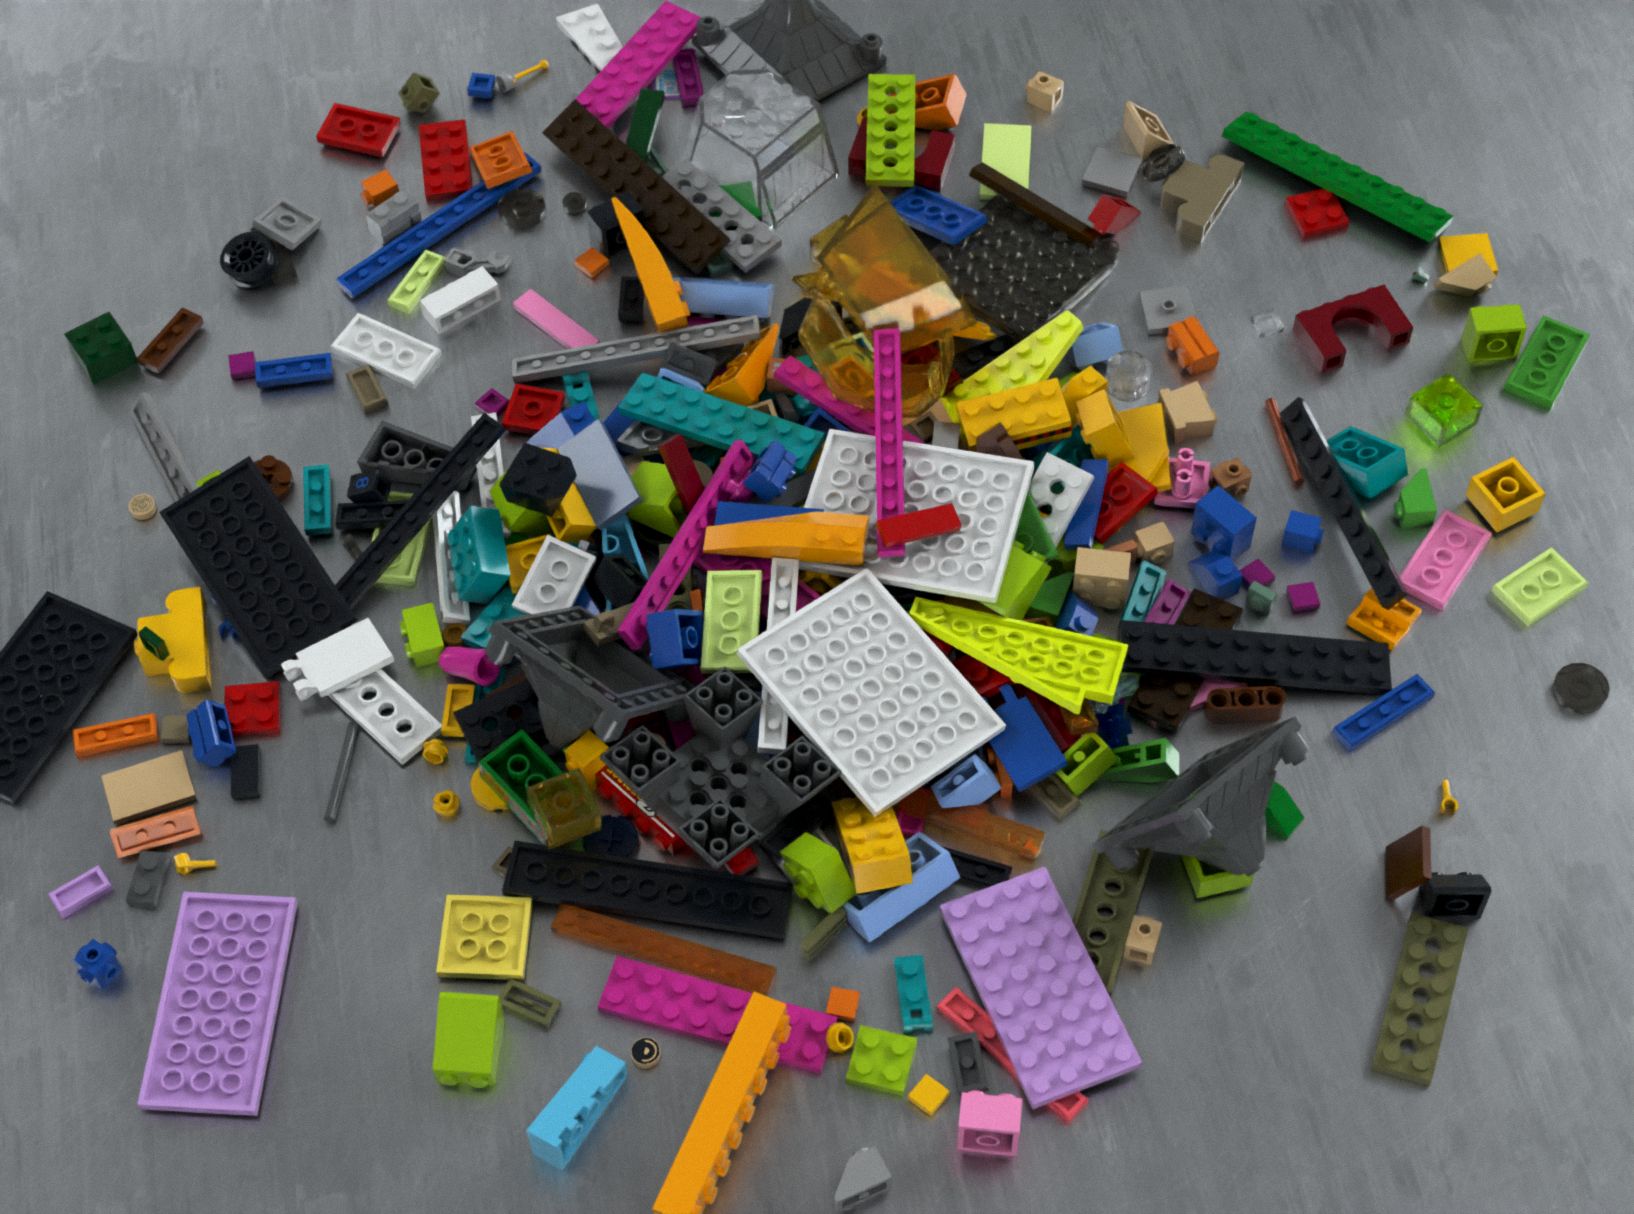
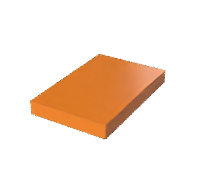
[469,131,532,189]

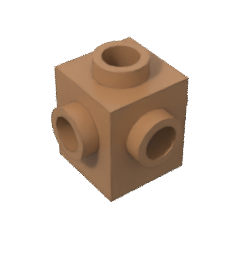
[1209,458,1252,498]

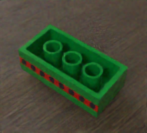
[479,729,595,847]

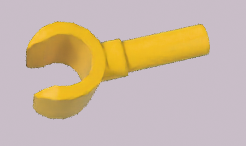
[1439,780,1458,815]
[174,853,216,875]

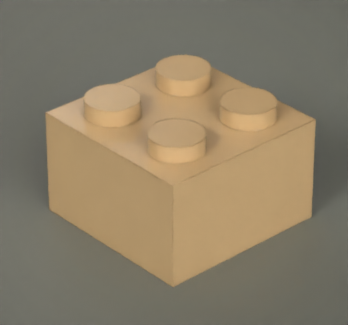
[1072,547,1131,609]

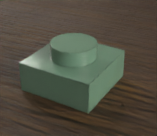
[1245,581,1277,615]

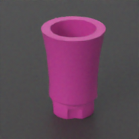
[439,646,500,686]

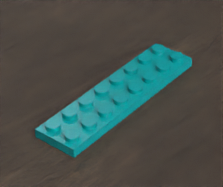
[618,372,825,476]

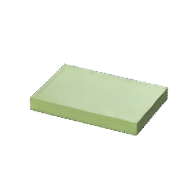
[1491,547,1589,627]

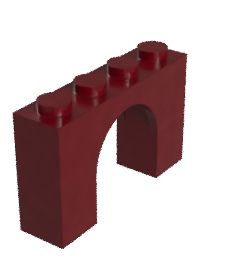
[848,116,955,192]
[1293,284,1414,373]

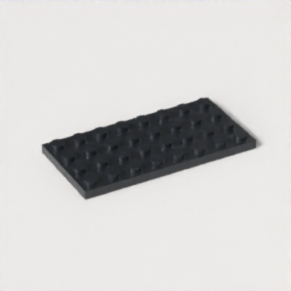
[159,456,358,679]
[0,591,138,804]

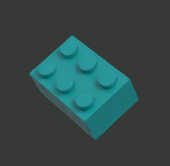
[447,505,511,604]

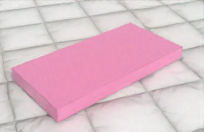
[1399,509,1492,611]

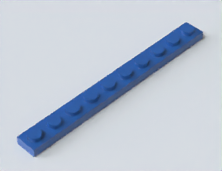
[336,152,542,298]

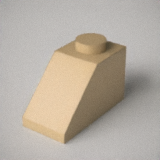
[1433,253,1497,297]

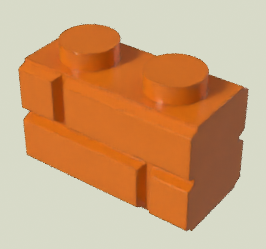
[1166,316,1220,376]

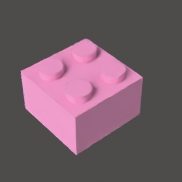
[957,1090,1022,1156]

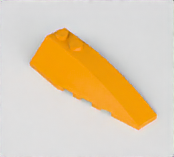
[611,197,690,332]
[703,512,870,566]

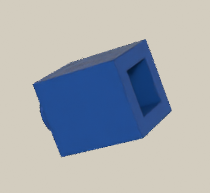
[1282,510,1324,553]

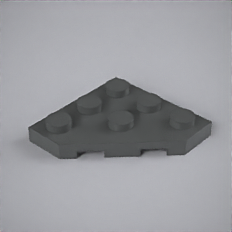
[617,420,709,457]

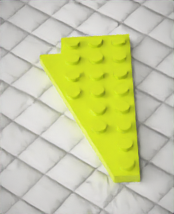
[940,310,1084,449]
[909,597,1128,714]

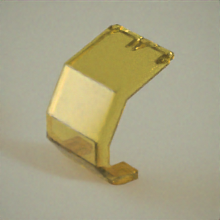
[798,289,955,418]

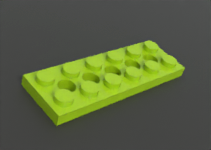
[866,74,916,187]

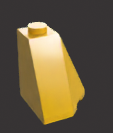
[1061,365,1108,429]

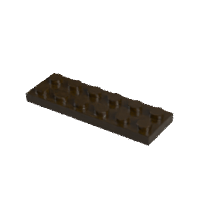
[1127,588,1243,733]

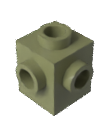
[398,72,440,114]

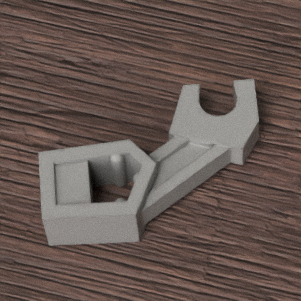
[444,248,511,277]

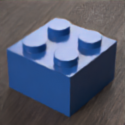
[1191,485,1257,562]
[646,609,704,670]

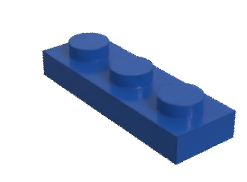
[255,353,333,388]

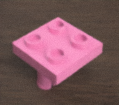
[1154,448,1210,509]

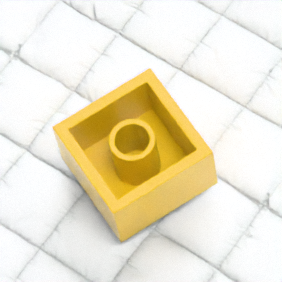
[1075,389,1134,467]
[1465,456,1546,532]

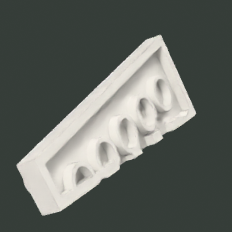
[556,3,647,108]

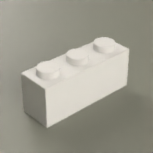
[420,266,501,335]

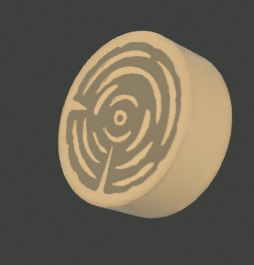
[129,494,156,520]

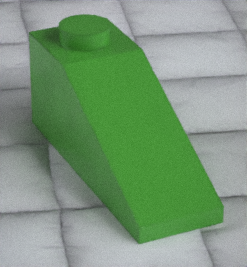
[1096,738,1179,783]

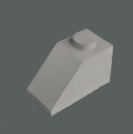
[834,1146,892,1213]

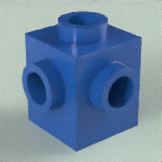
[73,939,122,990]

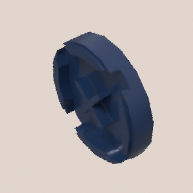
[583,815,639,858]

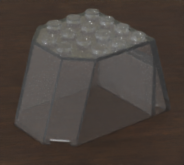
[686,69,839,230]

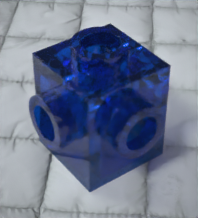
[1092,703,1133,749]

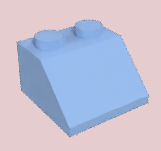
[1065,322,1124,370]

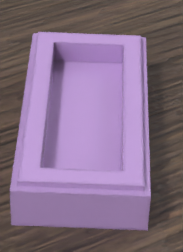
[48,865,114,919]

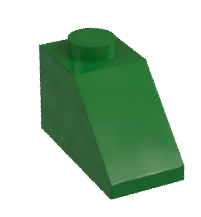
[1264,781,1304,839]

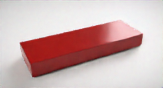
[876,503,962,548]

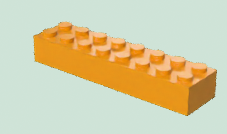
[652,991,792,1214]

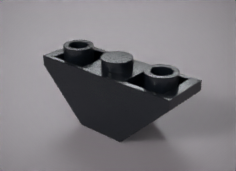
[779,298,843,355]

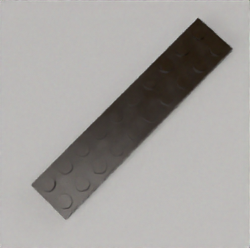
[542,99,731,275]

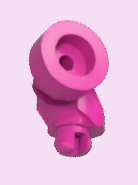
[725,470,757,503]

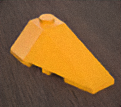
[704,323,780,406]

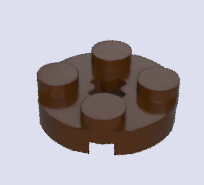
[254,455,293,502]

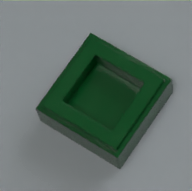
[139,626,170,661]

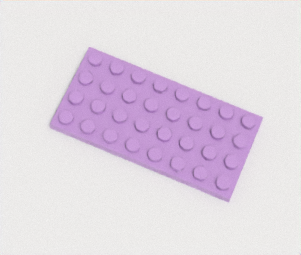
[940,867,1142,1110]
[137,892,298,1116]

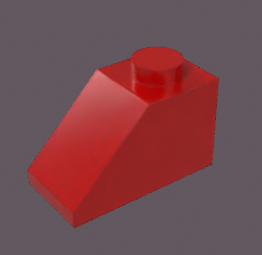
[1088,194,1141,235]

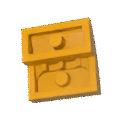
[1346,588,1422,651]

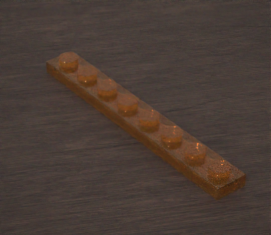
[551,904,777,997]

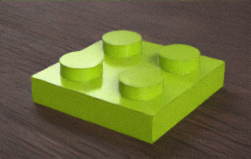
[846,1025,917,1096]

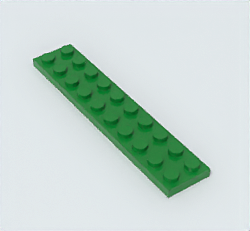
[1222,111,1454,243]

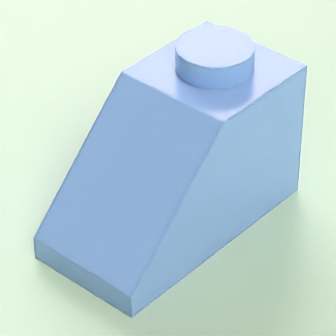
[931,754,1002,808]

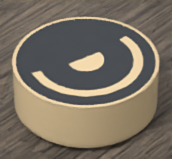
[631,1037,661,1069]

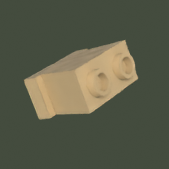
[1157,381,1217,444]

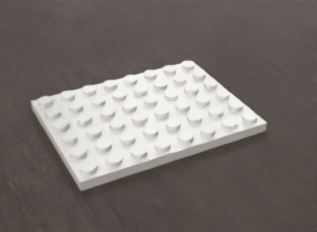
[799,429,1034,604]
[737,568,1006,817]

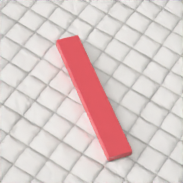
[936,986,1089,1124]

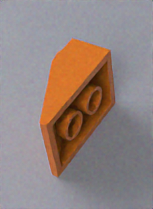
[886,73,966,131]

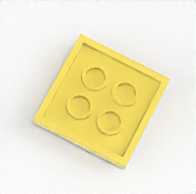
[436,894,533,980]

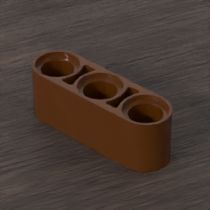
[1204,686,1287,724]

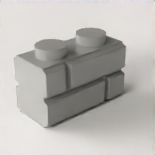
[365,189,422,244]

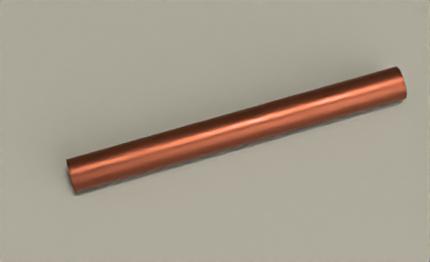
[1265,398,1305,485]

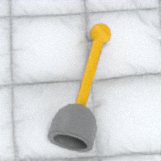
[496,60,548,93]

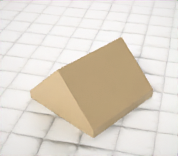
[1123,101,1176,160]

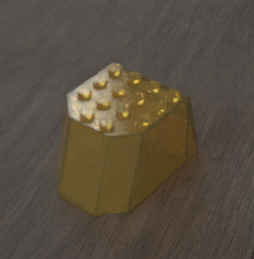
[816,184,977,354]

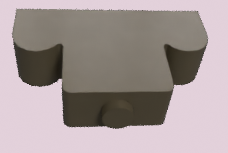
[1160,155,1244,243]

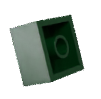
[64,312,138,384]

